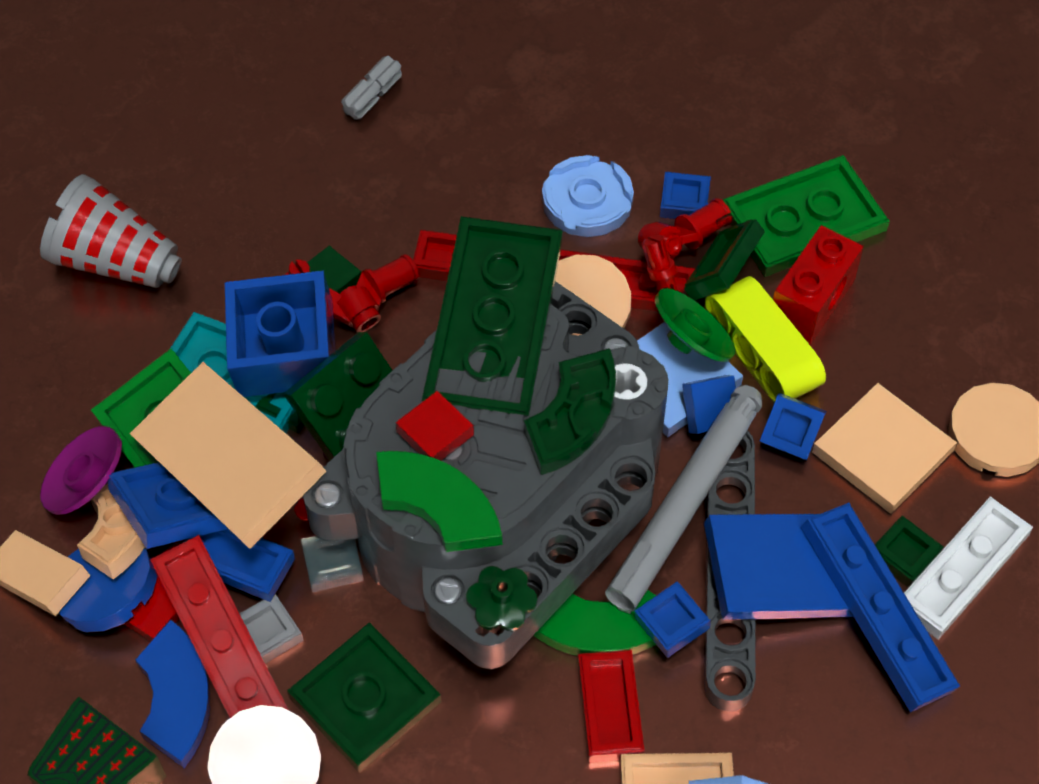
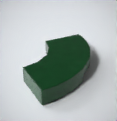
[524,348,616,475]

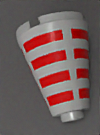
[40,174,182,288]

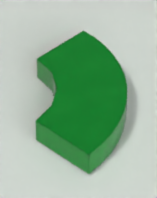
[376,451,503,552]
[534,590,656,656]

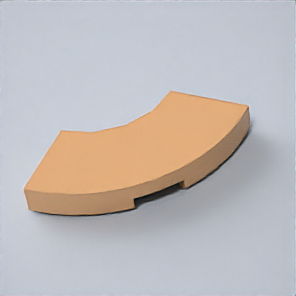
[77,483,145,579]

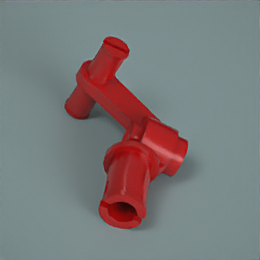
[638,198,732,292]
[285,254,420,332]

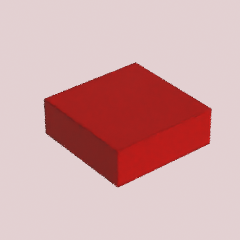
[395,391,474,461]

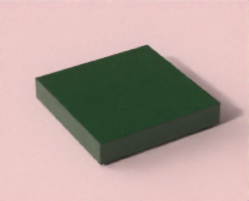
[287,622,442,773]

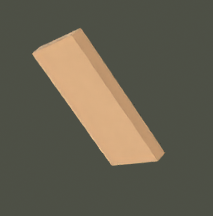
[130,362,327,549]

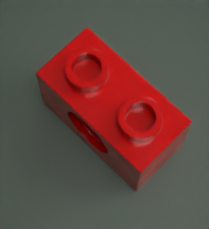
[773,225,864,346]

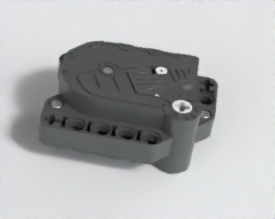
[303,281,669,669]

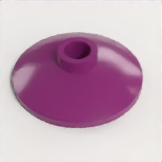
[40,426,122,515]

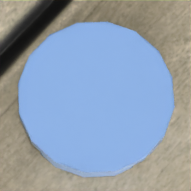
[542,155,634,237]

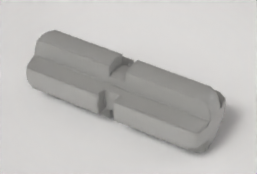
[341,56,402,120]

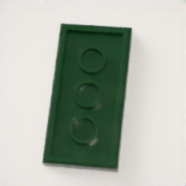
[422,216,563,417]

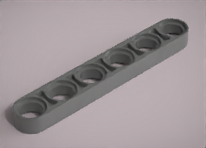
[704,430,756,712]

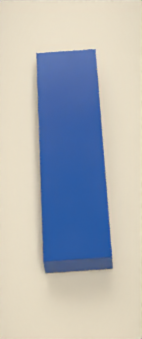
[801,503,960,713]

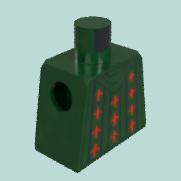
[27,697,167,784]

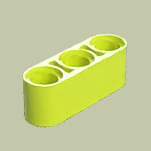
[705,276,826,403]

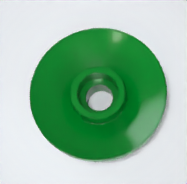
[655,288,735,362]

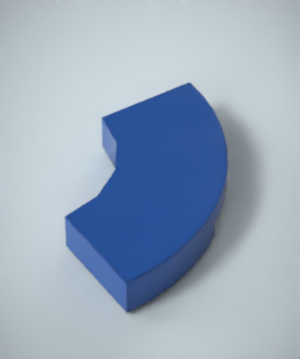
[135,620,210,768]

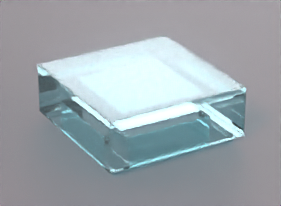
[301,536,364,593]

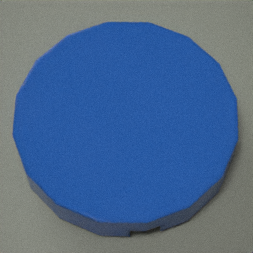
[59,548,157,632]

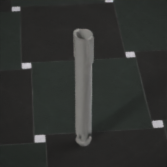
[605,385,762,614]

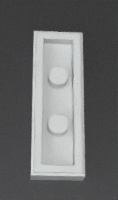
[904,496,1033,640]

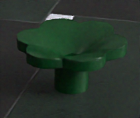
[466,566,537,632]

